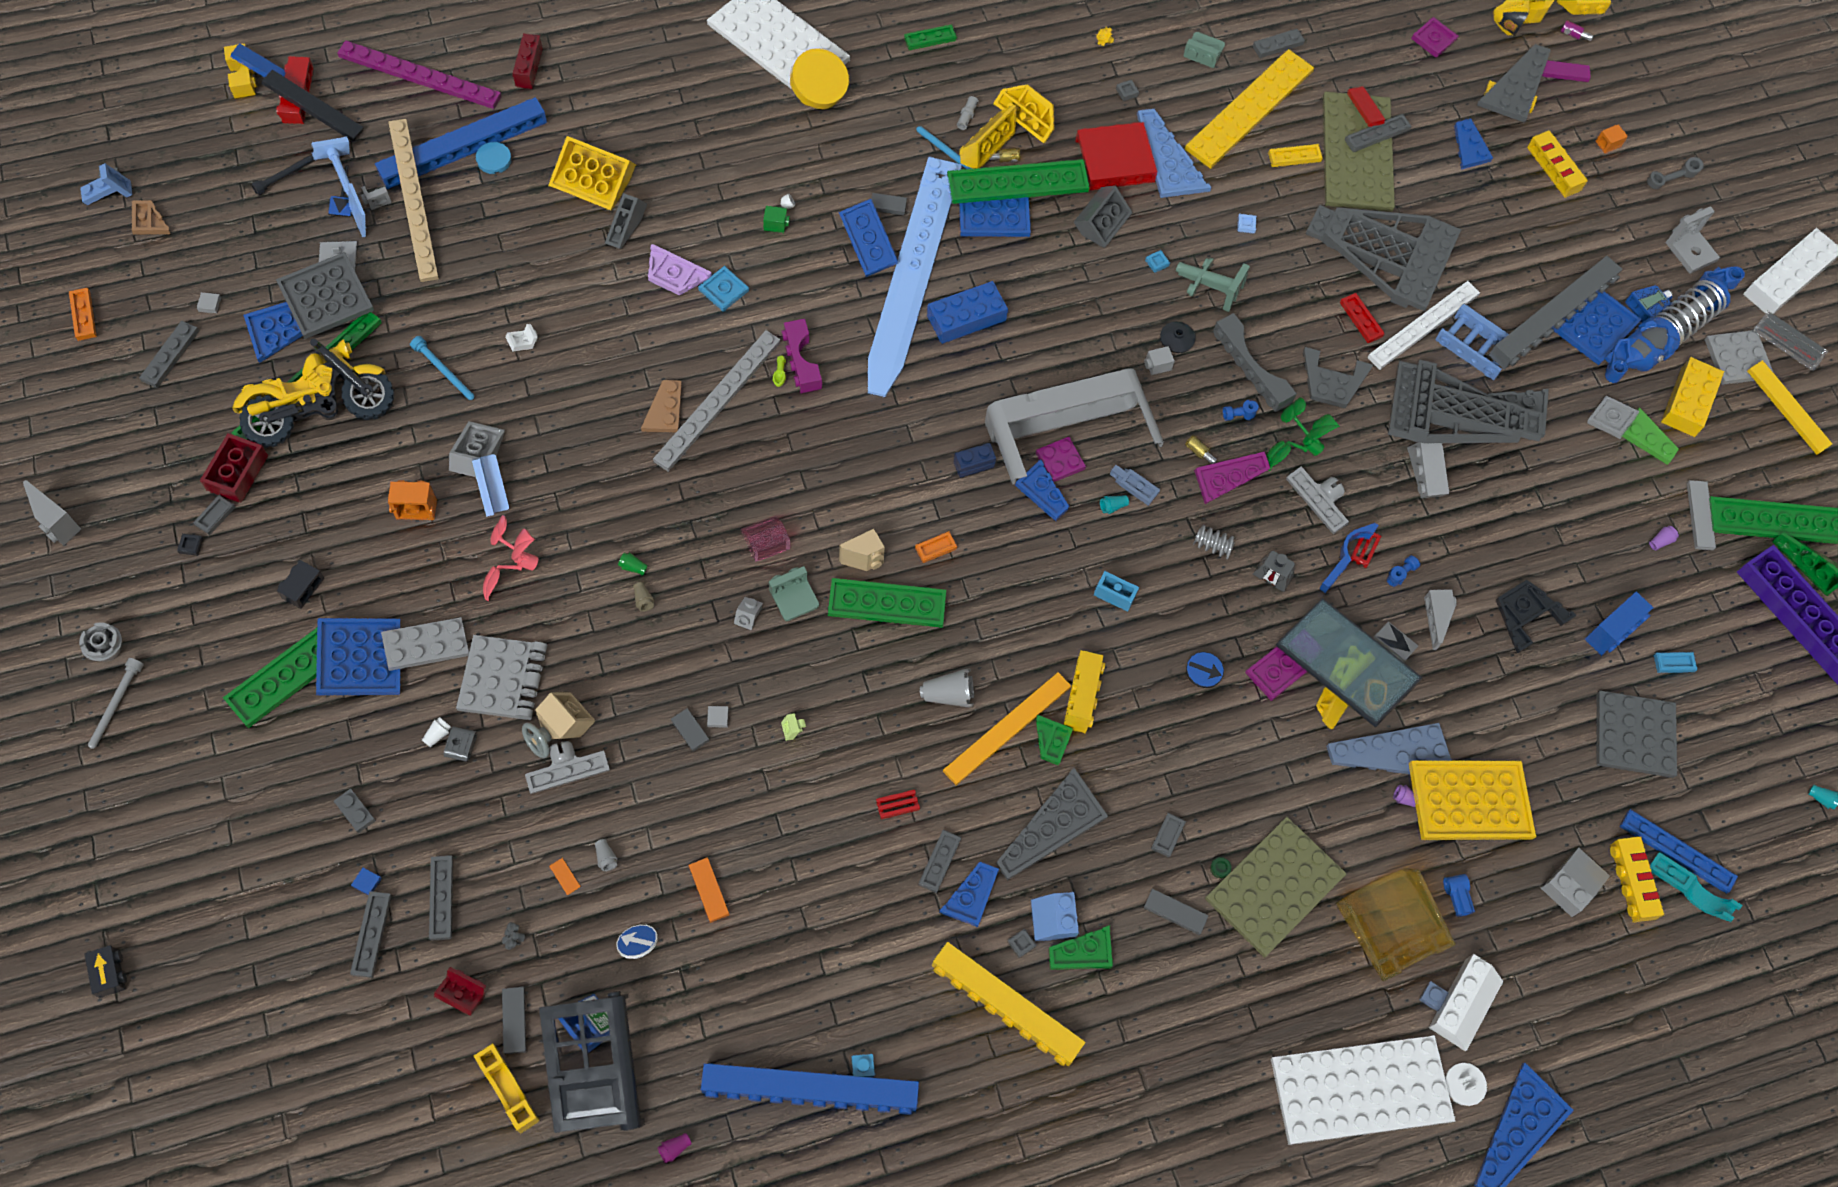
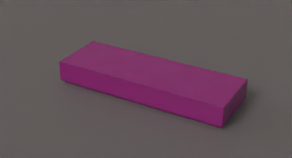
[1542,60,1591,82]

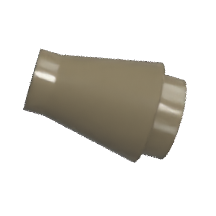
[633,582,654,612]

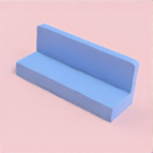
[472,454,509,517]

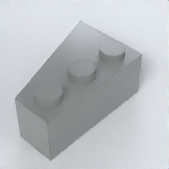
[1407,442,1449,498]

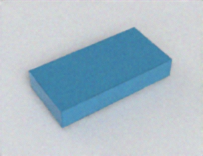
[1654,652,1697,673]

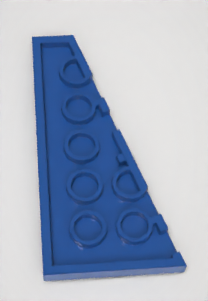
[244,302,303,363]
[1474,1063,1574,1187]

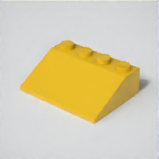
[549,136,636,211]

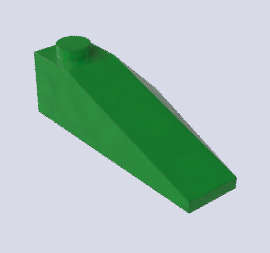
[1772,532,1838,596]

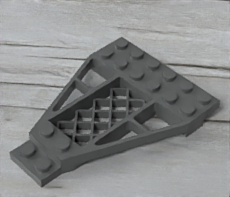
[1306,205,1461,311]
[1388,359,1543,443]

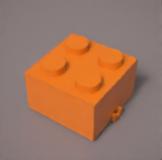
[388,480,437,520]

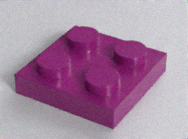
[1411,17,1458,58]
[1036,437,1086,483]

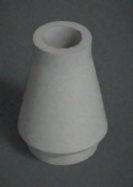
[595,839,618,871]

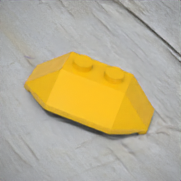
[993,85,1054,143]

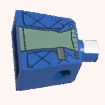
[1625,285,1672,323]

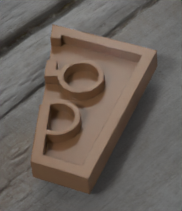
[641,380,682,432]

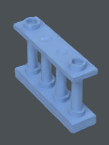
[1435,303,1509,380]

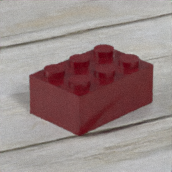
[200,433,268,503]

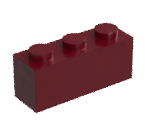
[512,33,543,89]

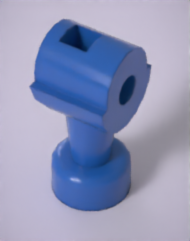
[1223,400,1259,421]
[1387,555,1420,587]

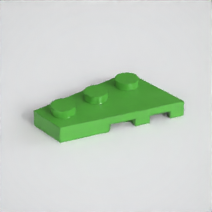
[1622,407,1679,465]

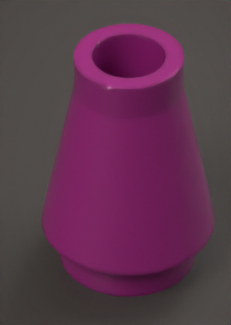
[657,1133,692,1163]

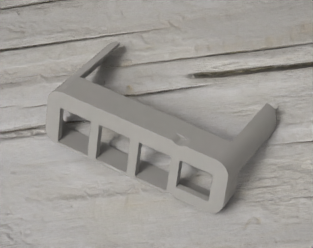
[985,369,1164,484]

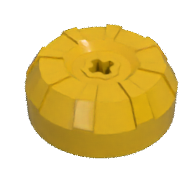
[790,48,849,109]

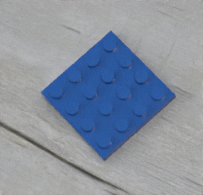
[959,197,1031,237]
[1554,292,1642,365]
[316,618,400,695]

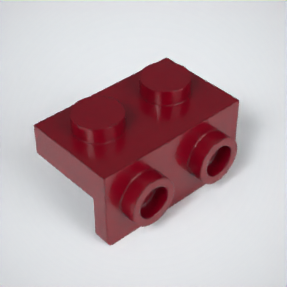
[434,967,486,1016]

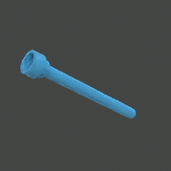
[916,126,972,169]
[410,336,474,400]

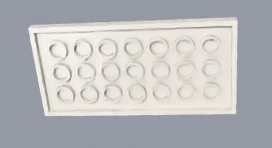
[707,0,850,89]
[1271,1036,1455,1145]

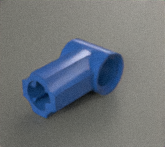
[1443,874,1475,916]

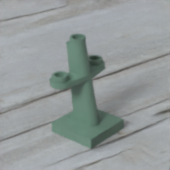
[1176,258,1250,312]

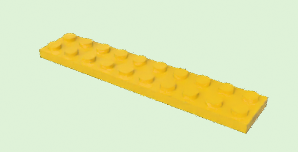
[1185,49,1314,169]

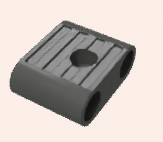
[444,726,477,762]

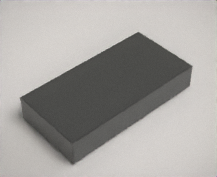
[871,193,907,215]
[193,495,235,535]
[671,708,709,752]
[1151,813,1186,858]

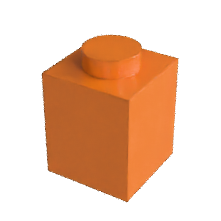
[1596,124,1628,153]

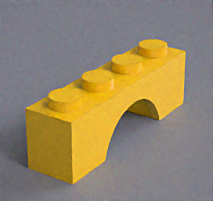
[474,1044,539,1134]

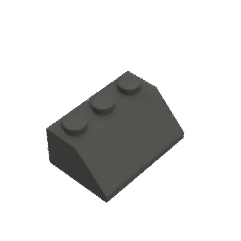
[1074,186,1132,248]

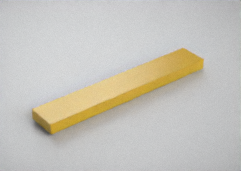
[1747,360,1832,455]

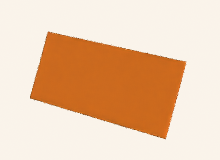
[549,858,581,895]

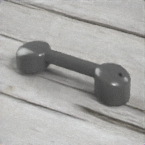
[1647,157,1704,190]

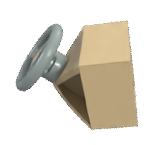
[522,692,595,758]

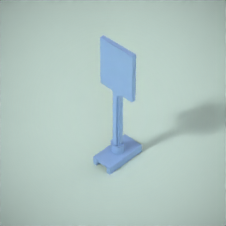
[312,137,366,237]

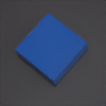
[351,868,382,895]

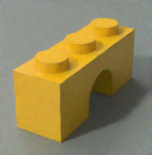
[224,43,257,98]

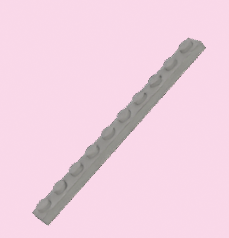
[653,330,781,472]

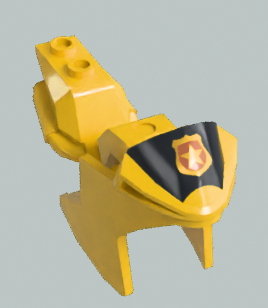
[1493,0,1611,36]

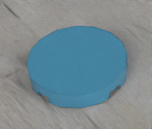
[476,142,511,174]

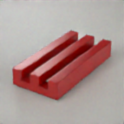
[1351,533,1382,568]
[876,789,920,820]

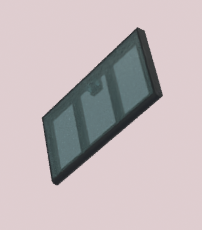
[1276,598,1422,727]

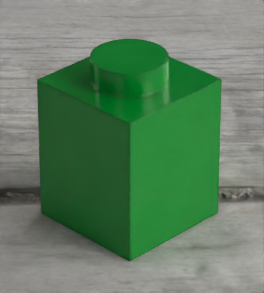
[763,206,790,233]

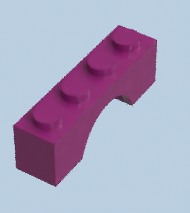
[781,319,822,393]

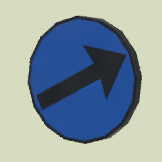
[1186,651,1224,689]

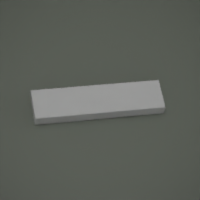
[1687,480,1716,550]

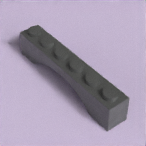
[1213,313,1297,412]

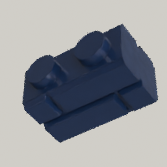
[954,443,996,478]

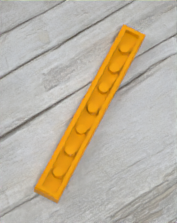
[943,672,1071,786]

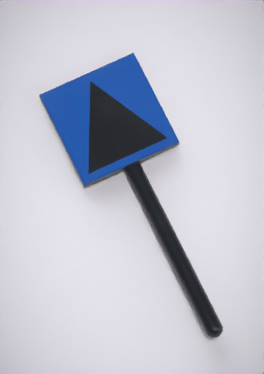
[328,166,351,217]

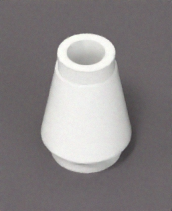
[422,717,452,747]

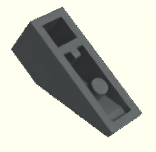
[605,193,647,249]

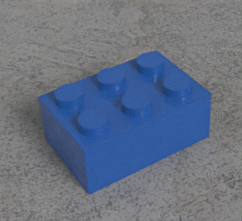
[1585,591,1654,656]

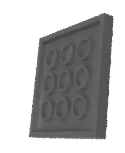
[276,252,374,339]
[1596,691,1677,778]

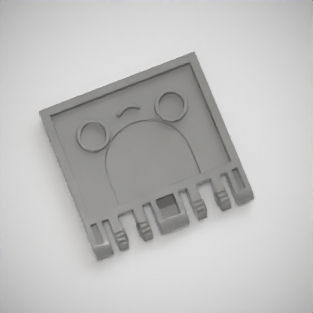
[456,635,547,720]

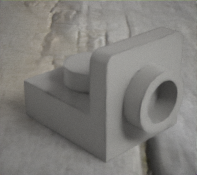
[361,186,391,210]

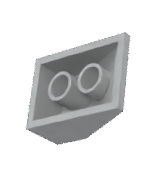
[449,421,505,477]
[23,480,81,546]
[1541,848,1610,917]

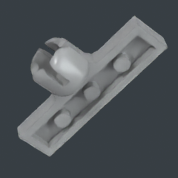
[1286,466,1349,535]
[525,741,610,794]

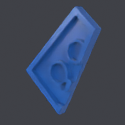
[1454,118,1493,170]

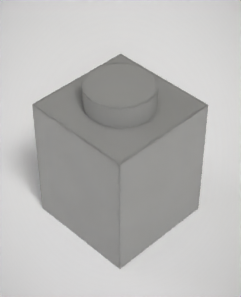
[1144,346,1175,375]

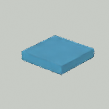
[698,266,749,312]

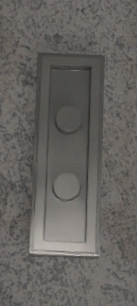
[918,830,961,893]
[1144,889,1208,935]
[502,987,526,1055]

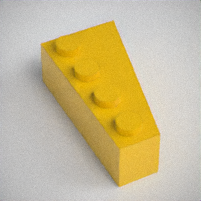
[1063,650,1105,733]

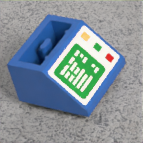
[558,994,610,1053]

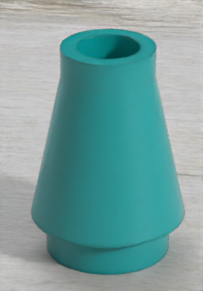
[1100,495,1129,514]
[1808,784,1838,810]

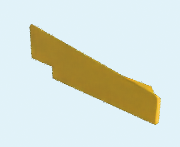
[1316,646,1376,729]

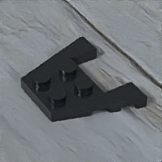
[1496,580,1577,653]

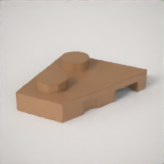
[132,201,170,234]

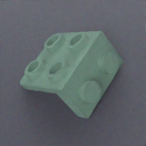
[1183,32,1225,68]
[769,566,819,621]

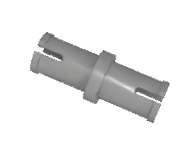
[956,96,979,130]

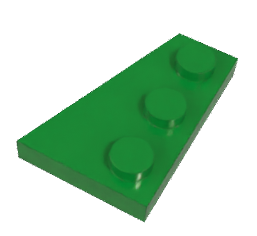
[1048,925,1113,970]

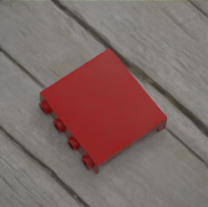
[1075,122,1157,190]

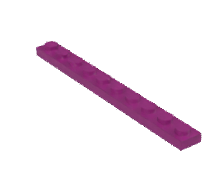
[337,40,502,109]

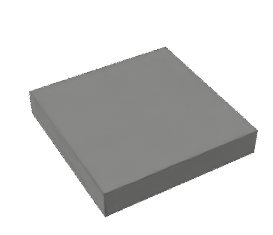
[1587,396,1639,439]

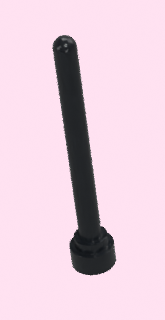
[251,154,315,196]

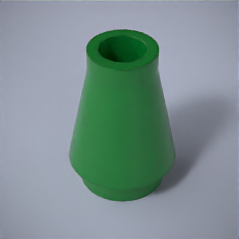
[618,552,648,575]

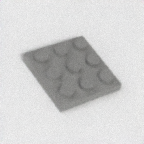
[1704,330,1774,385]

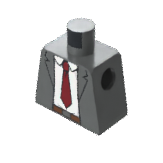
[1253,551,1295,592]

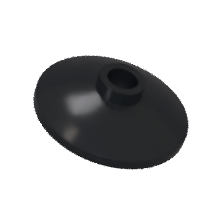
[1160,321,1196,353]

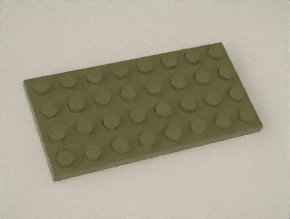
[1323,92,1395,212]

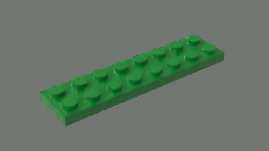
[947,159,1089,204]
[1709,496,1838,544]

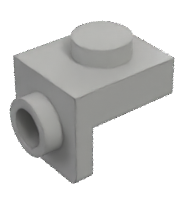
[734,597,763,630]

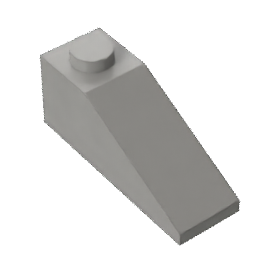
[1424,590,1456,650]

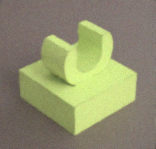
[781,714,806,741]

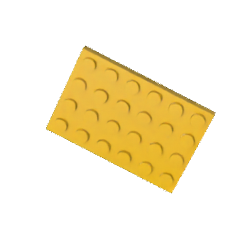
[1408,761,1536,840]

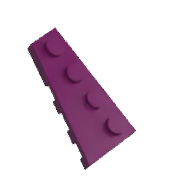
[1194,451,1270,504]

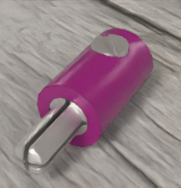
[1561,20,1593,41]

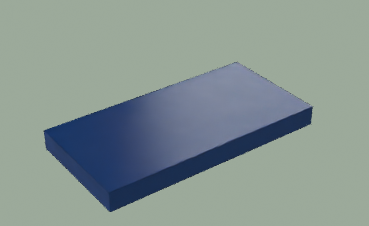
[839,199,898,277]

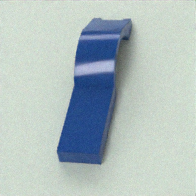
[1320,523,1379,593]

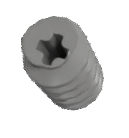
[1193,525,1235,560]

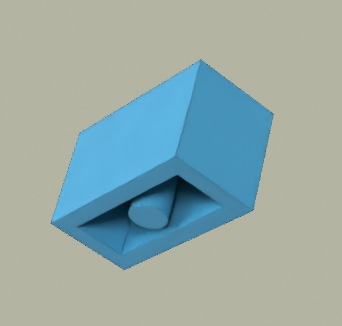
[1094,571,1139,612]

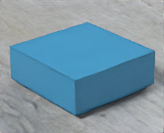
[1145,250,1170,273]

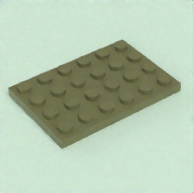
[1205,817,1347,958]

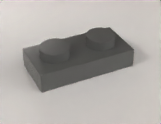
[334,789,376,833]

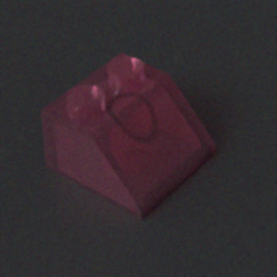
[741,516,790,562]

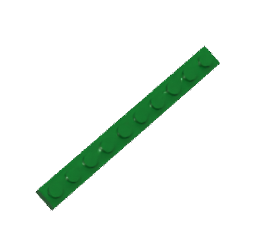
[231,312,382,440]

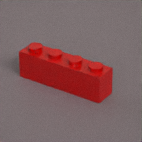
[277,56,314,124]

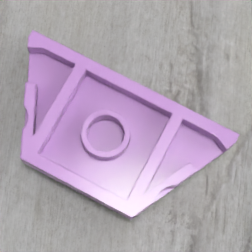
[648,244,712,296]

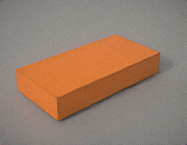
[915,531,957,563]

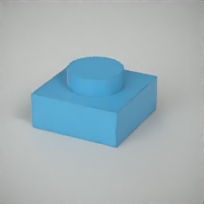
[852,1054,875,1077]

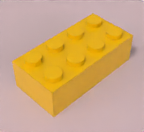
[1661,357,1725,437]

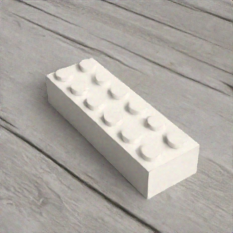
[1743,228,1838,315]

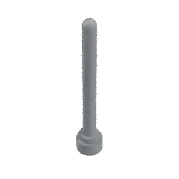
[88,658,144,749]

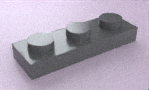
[1253,29,1305,58]

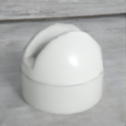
[781,194,795,209]

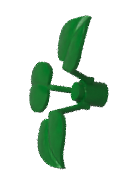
[1266,397,1340,471]

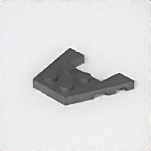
[1303,347,1373,408]

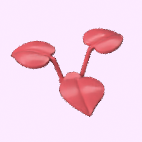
[483,515,538,601]

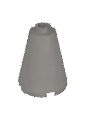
[920,668,974,708]

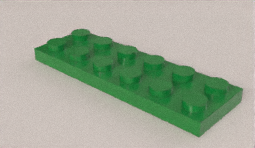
[828,578,946,628]
[223,628,317,728]

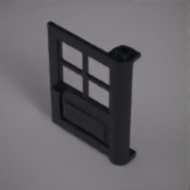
[539,991,645,1133]

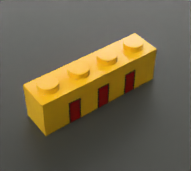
[1527,130,1588,198]
[1610,837,1664,923]

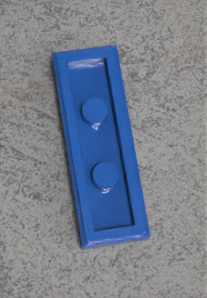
[230,43,285,77]

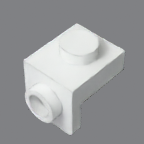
[506,324,537,351]

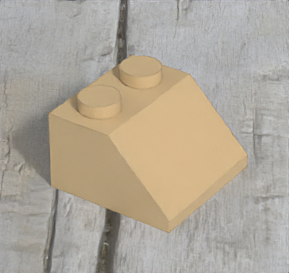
[839,529,885,571]

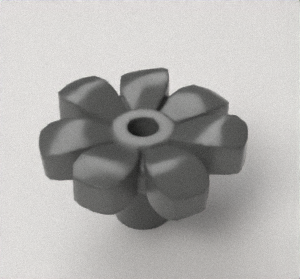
[502,922,525,950]

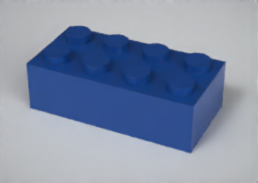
[927,281,1008,344]

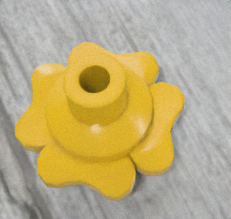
[1096,27,1114,46]

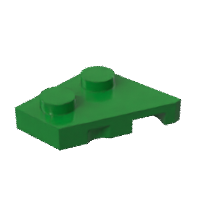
[1036,715,1073,766]

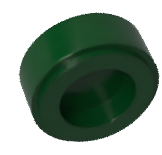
[1210,857,1232,879]

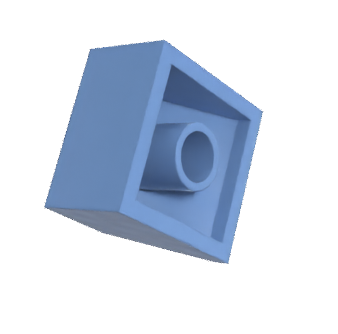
[1031,892,1079,941]

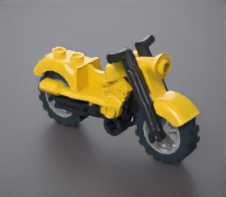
[233,339,394,448]

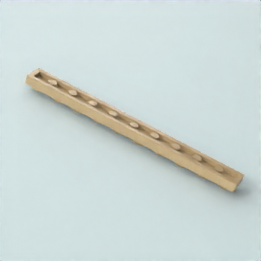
[388,119,439,282]

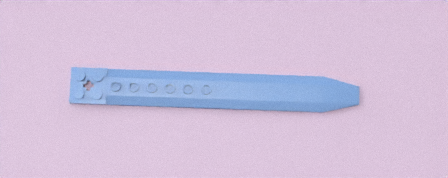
[868,157,962,397]

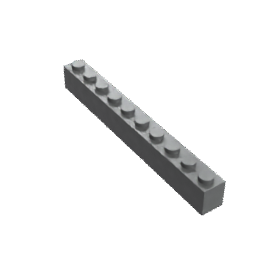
[1489,256,1623,370]

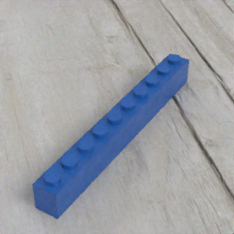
[375,97,547,189]
[701,1064,919,1114]

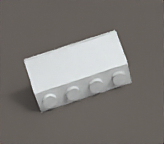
[1429,954,1503,1051]

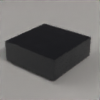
[177,533,203,556]

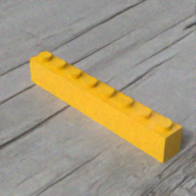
[932,942,1085,1066]

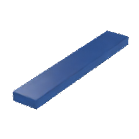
[1619,809,1738,894]

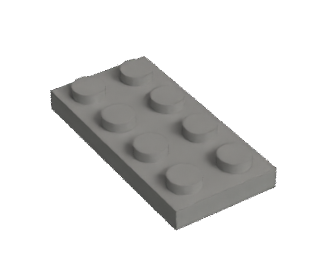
[381,618,469,671]

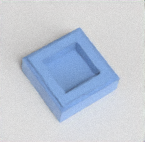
[1237,214,1256,233]

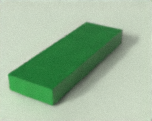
[904,24,957,51]

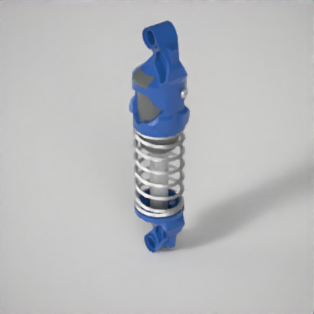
[1605,266,1745,383]

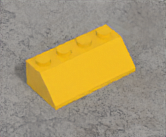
[959,105,1016,169]

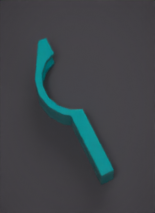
[1650,852,1743,922]

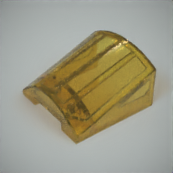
[1335,868,1456,981]

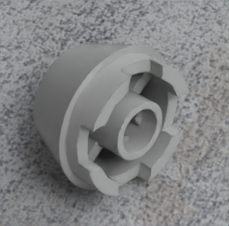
[79,623,122,662]

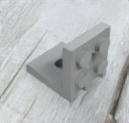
[1665,206,1720,274]

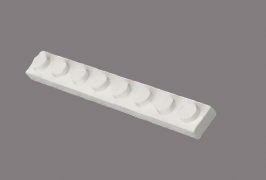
[1368,281,1480,370]

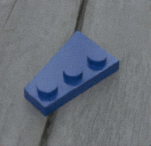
[1015,459,1069,521]
[939,862,999,927]

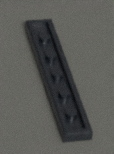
[262,69,364,142]

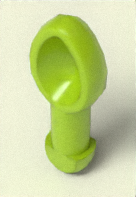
[773,355,786,387]

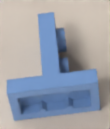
[80,163,132,205]

